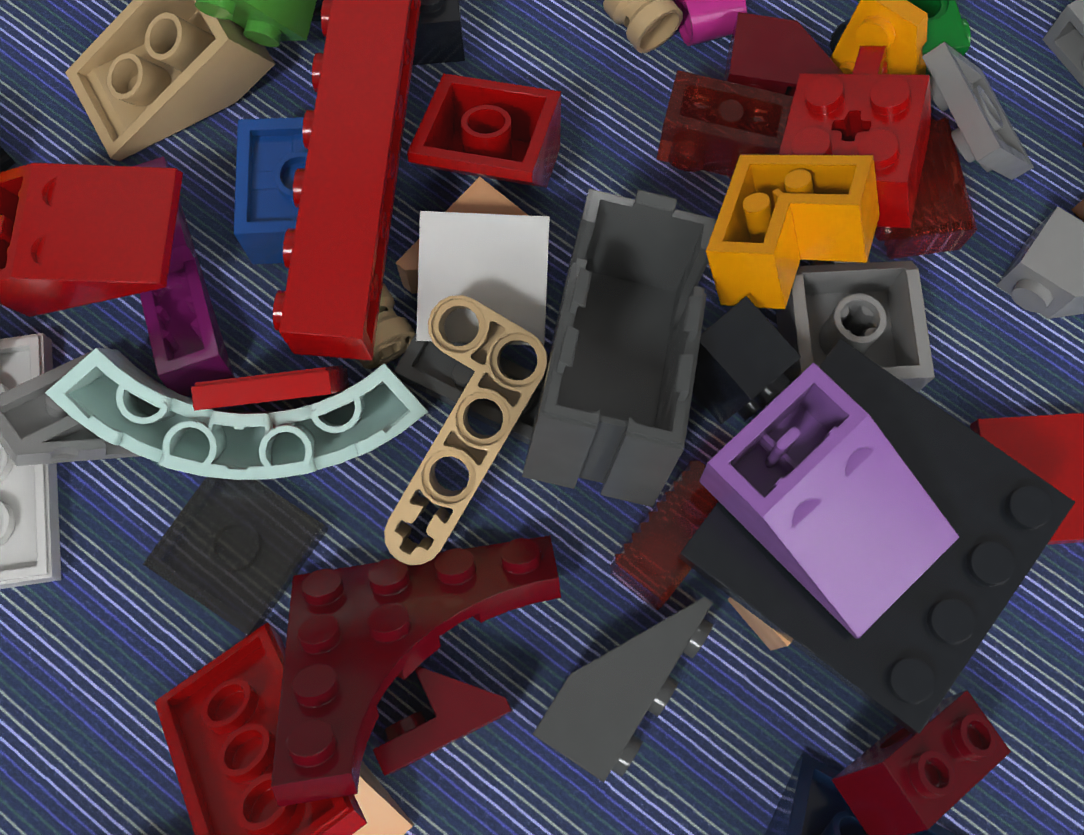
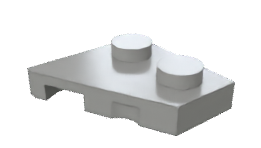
[0,347,139,466]

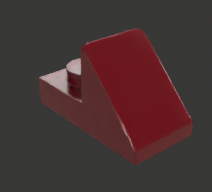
[373,666,513,776]

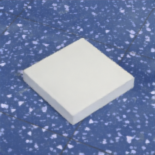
[416,211,550,345]

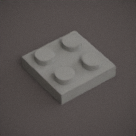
[922,42,1034,180]

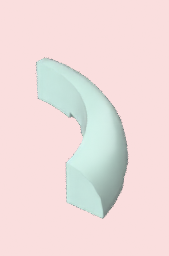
[45,348,428,480]

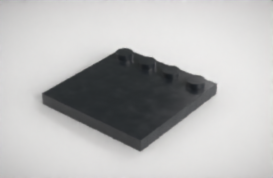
[677,339,1075,734]

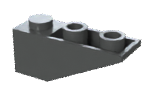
[533,597,713,783]

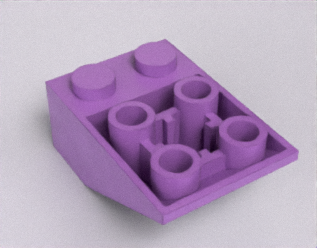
[699,362,959,639]

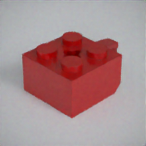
[779,46,931,228]

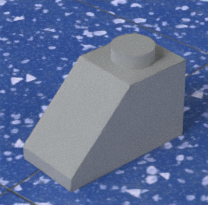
[996,207,1084,319]

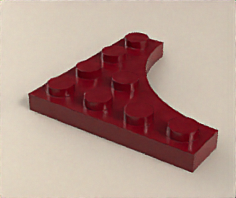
[271,535,561,807]

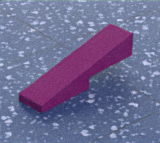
[134,156,235,397]

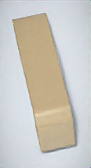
[384,295,548,565]

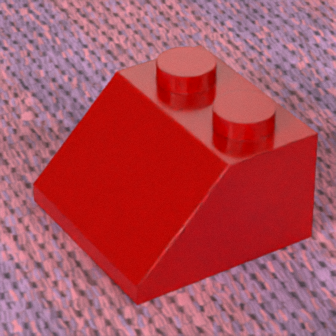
[407,73,561,188]

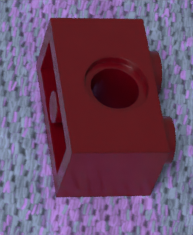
[832,690,1011,835]

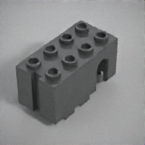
[522,189,717,507]

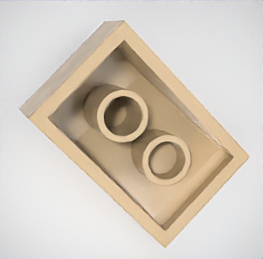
[65,0,275,161]

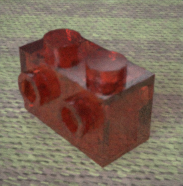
[657,70,793,179]

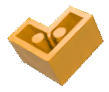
[706,155,880,309]

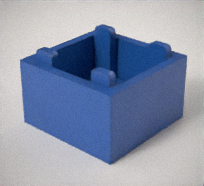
[234,117,308,264]

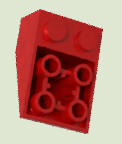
[0,163,183,317]

